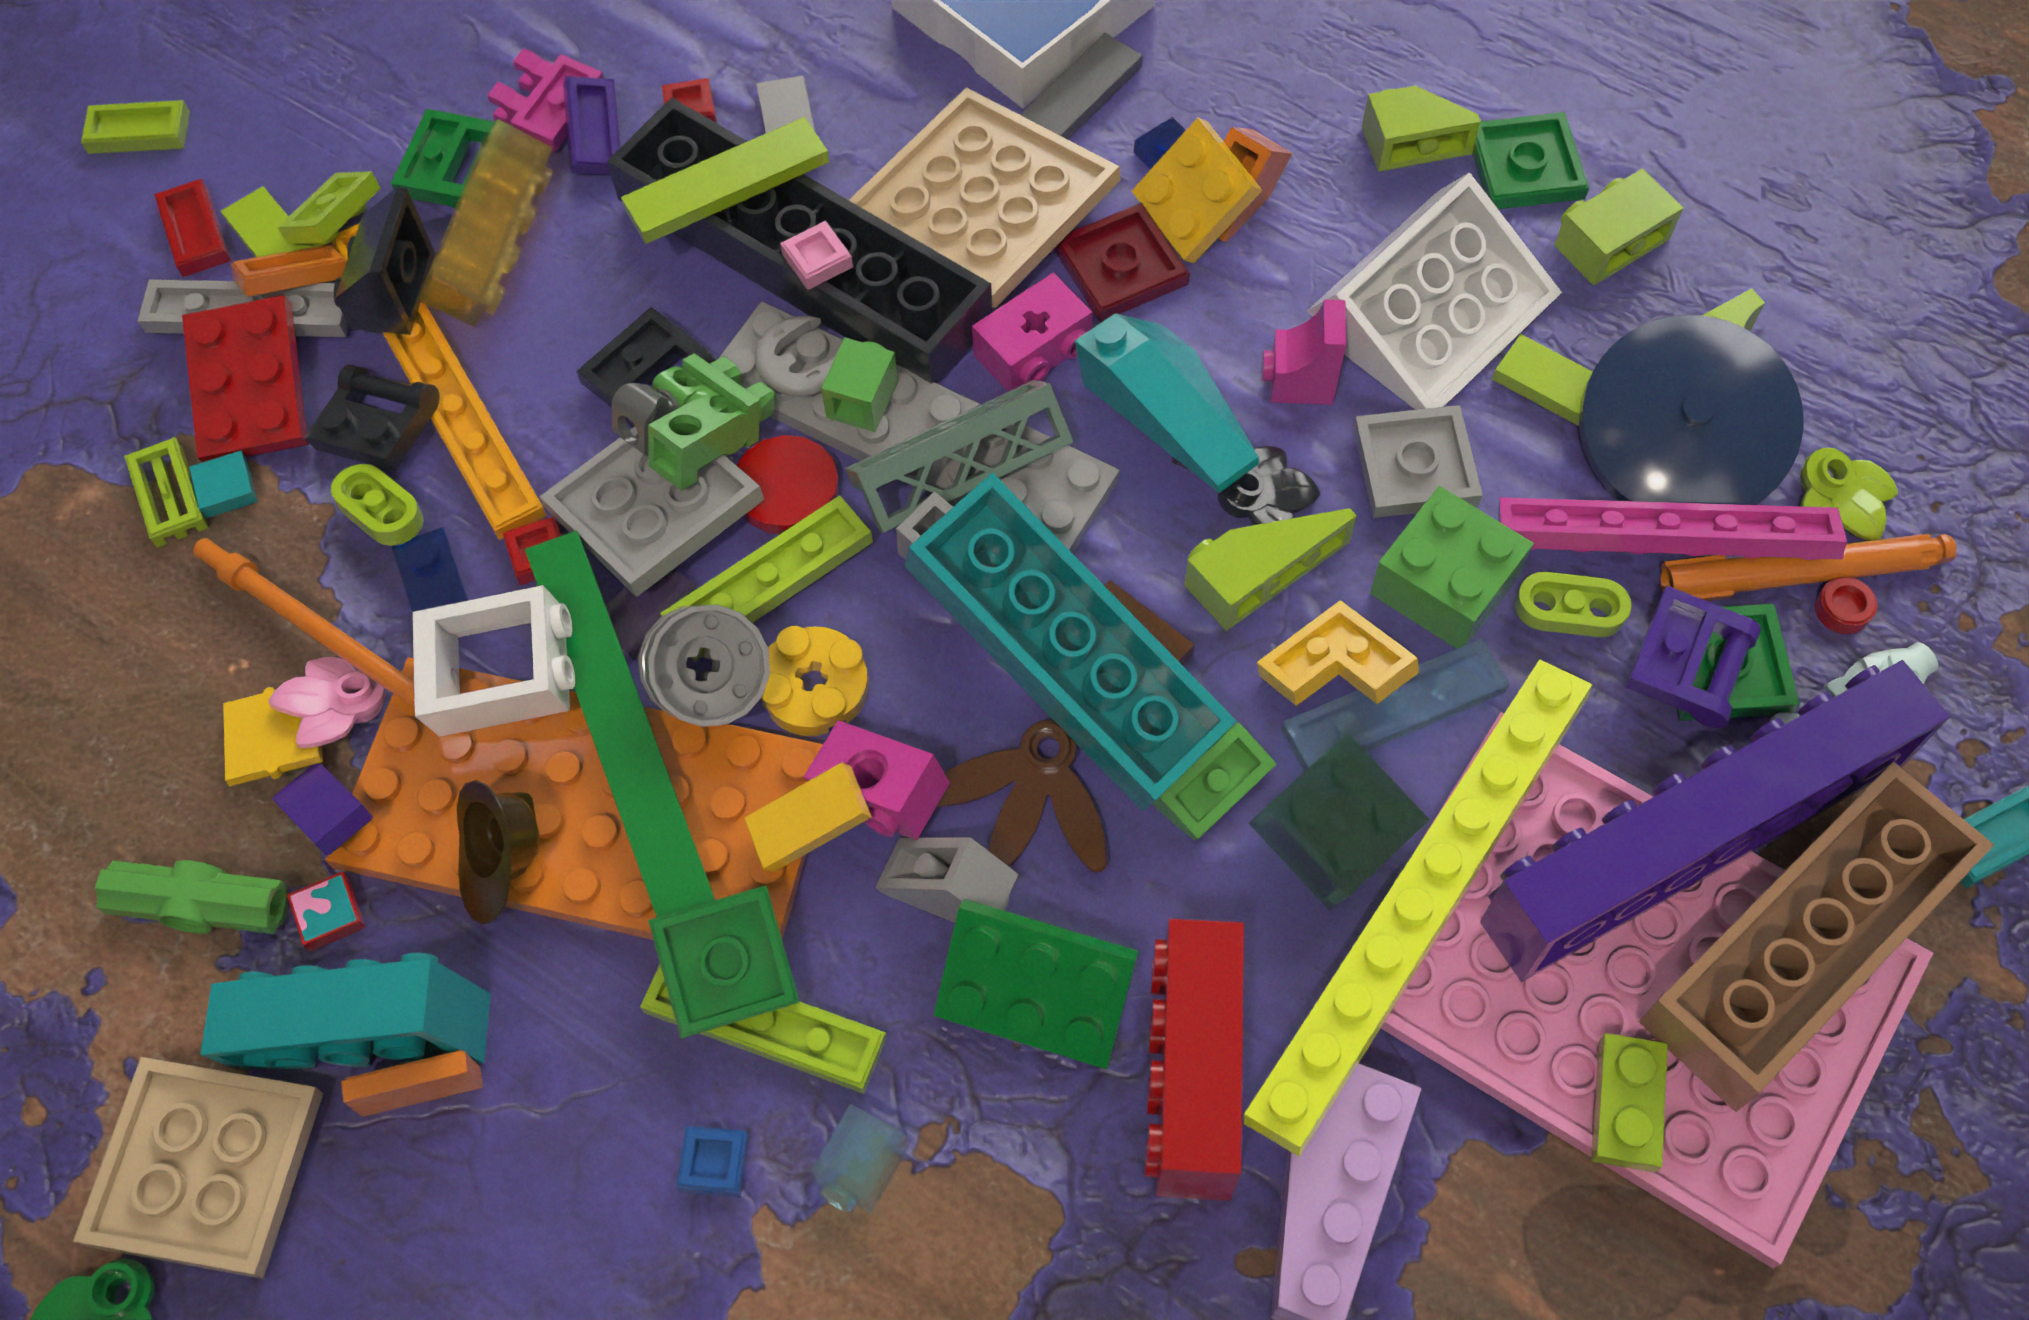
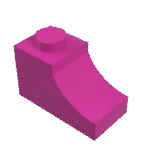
[1261,299,1346,405]

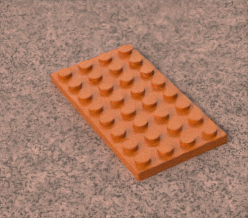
[325,657,823,940]

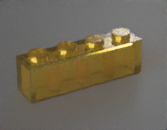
[416,119,553,327]

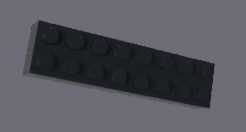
[607,97,993,384]

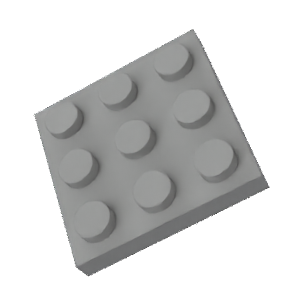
[539,427,765,597]

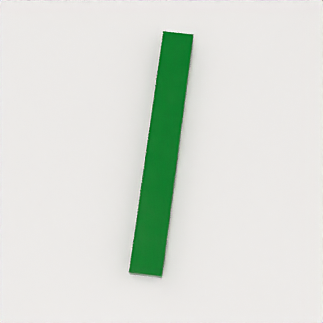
[525,530,716,917]

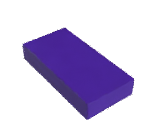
[563,76,620,175]
[272,763,373,857]

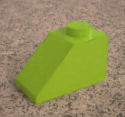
[1362,85,1481,172]

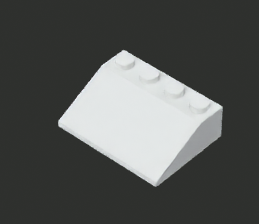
[1307,172,1562,410]

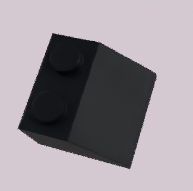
[333,187,436,335]

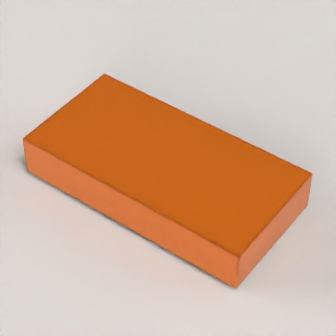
[231,244,347,297]
[341,1050,483,1117]

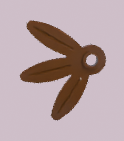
[936,720,1108,873]

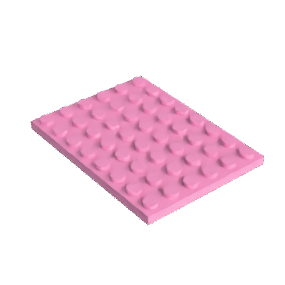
[1381,712,1933,1268]

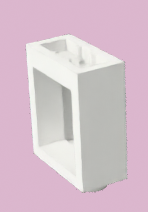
[413,585,575,737]

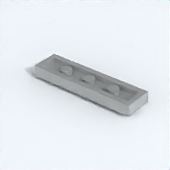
[138,279,348,337]

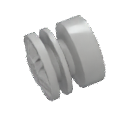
[638,605,770,727]

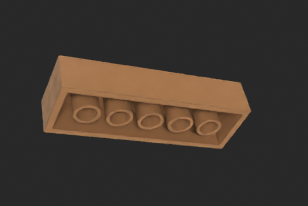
[1639,762,1994,1112]

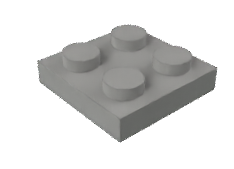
[1353,405,1483,518]

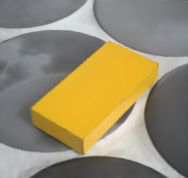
[744,762,872,873]

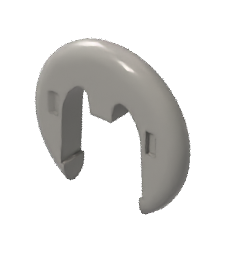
[755,316,836,396]

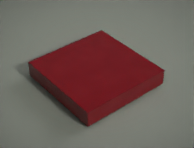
[1054,202,1190,322]

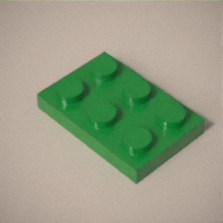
[933,899,1139,1069]

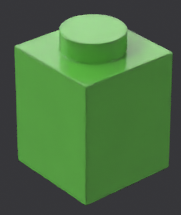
[821,338,898,432]

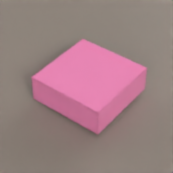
[780,221,853,290]

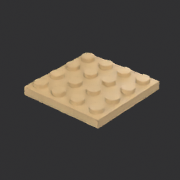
[849,87,1120,308]

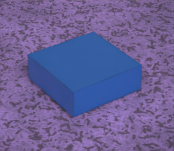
[676,1126,750,1198]

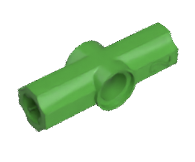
[95,860,289,934]

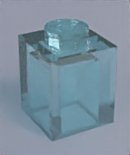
[812,1104,909,1214]

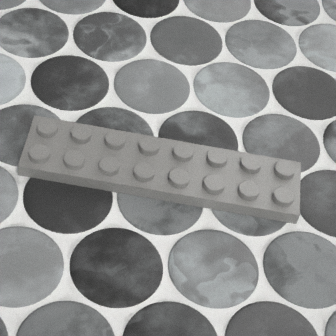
[718,301,1120,553]

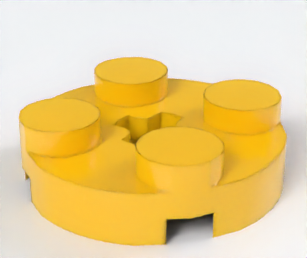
[761,626,869,736]

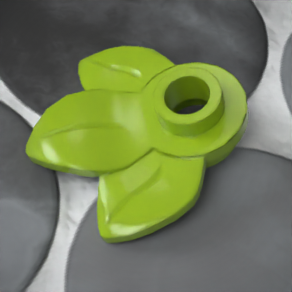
[1800,447,1898,541]

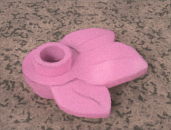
[268,657,386,748]

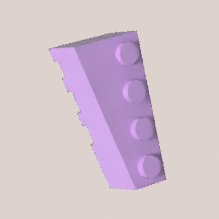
[1271,1063,1421,1320]

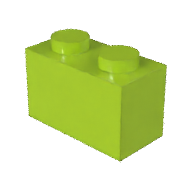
[1554,168,1684,286]

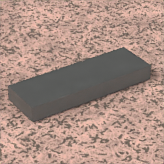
[1020,33,1143,140]

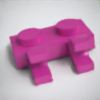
[487,48,603,152]

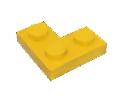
[1257,600,1419,706]

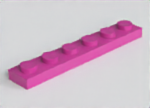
[1498,497,1847,560]

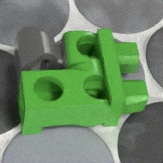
[611,353,775,491]

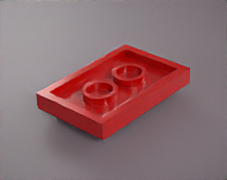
[182,295,309,462]

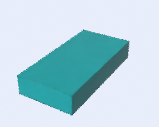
[1960,785,2029,889]

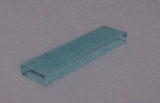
[1281,639,1510,777]

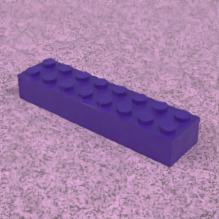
[1480,659,1951,982]

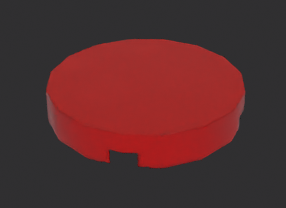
[736,435,839,534]

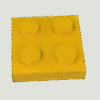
[1131,117,1263,264]

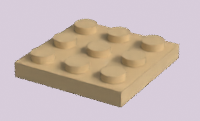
[73,1057,323,1279]

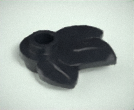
[1218,446,1320,525]

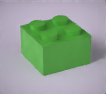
[1369,485,1534,652]

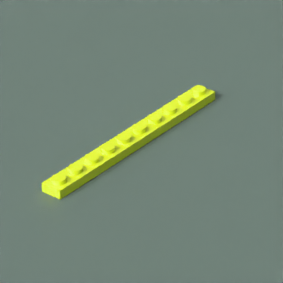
[1244,659,1592,1157]

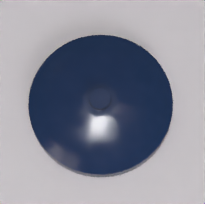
[1579,315,1804,505]

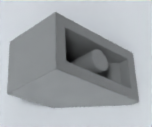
[875,838,1018,923]

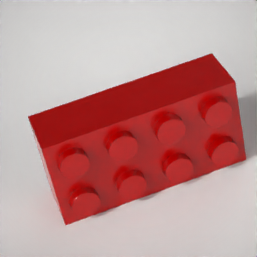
[1145,919,1244,1201]

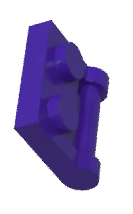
[1625,586,1761,728]

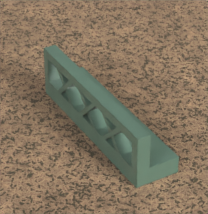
[845,380,1074,533]

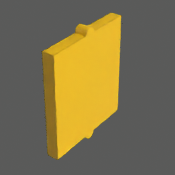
[223,687,323,786]

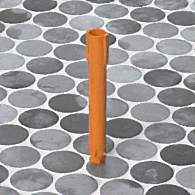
[1661,534,1957,601]

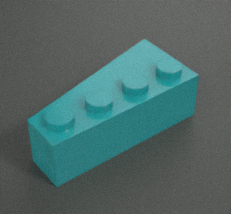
[200,953,491,1070]

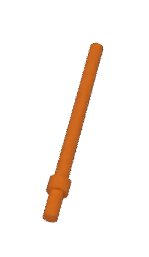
[193,538,415,709]

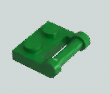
[391,109,512,216]

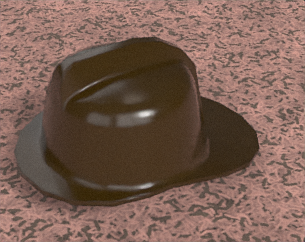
[456,780,540,924]

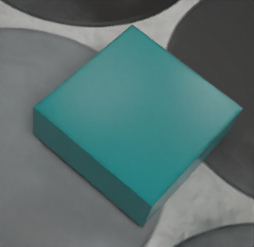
[189,450,258,518]

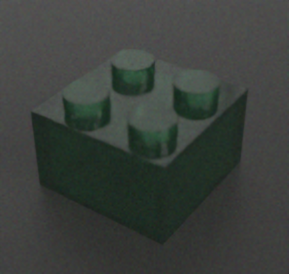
[1249,732,1430,910]

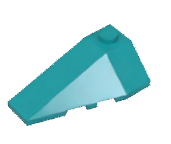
[1075,313,1260,493]

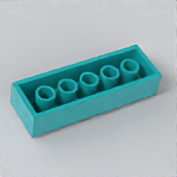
[904,472,1237,812]

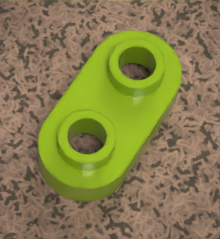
[331,464,424,546]
[1515,572,1631,637]

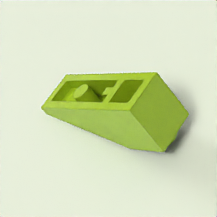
[1184,508,1357,631]

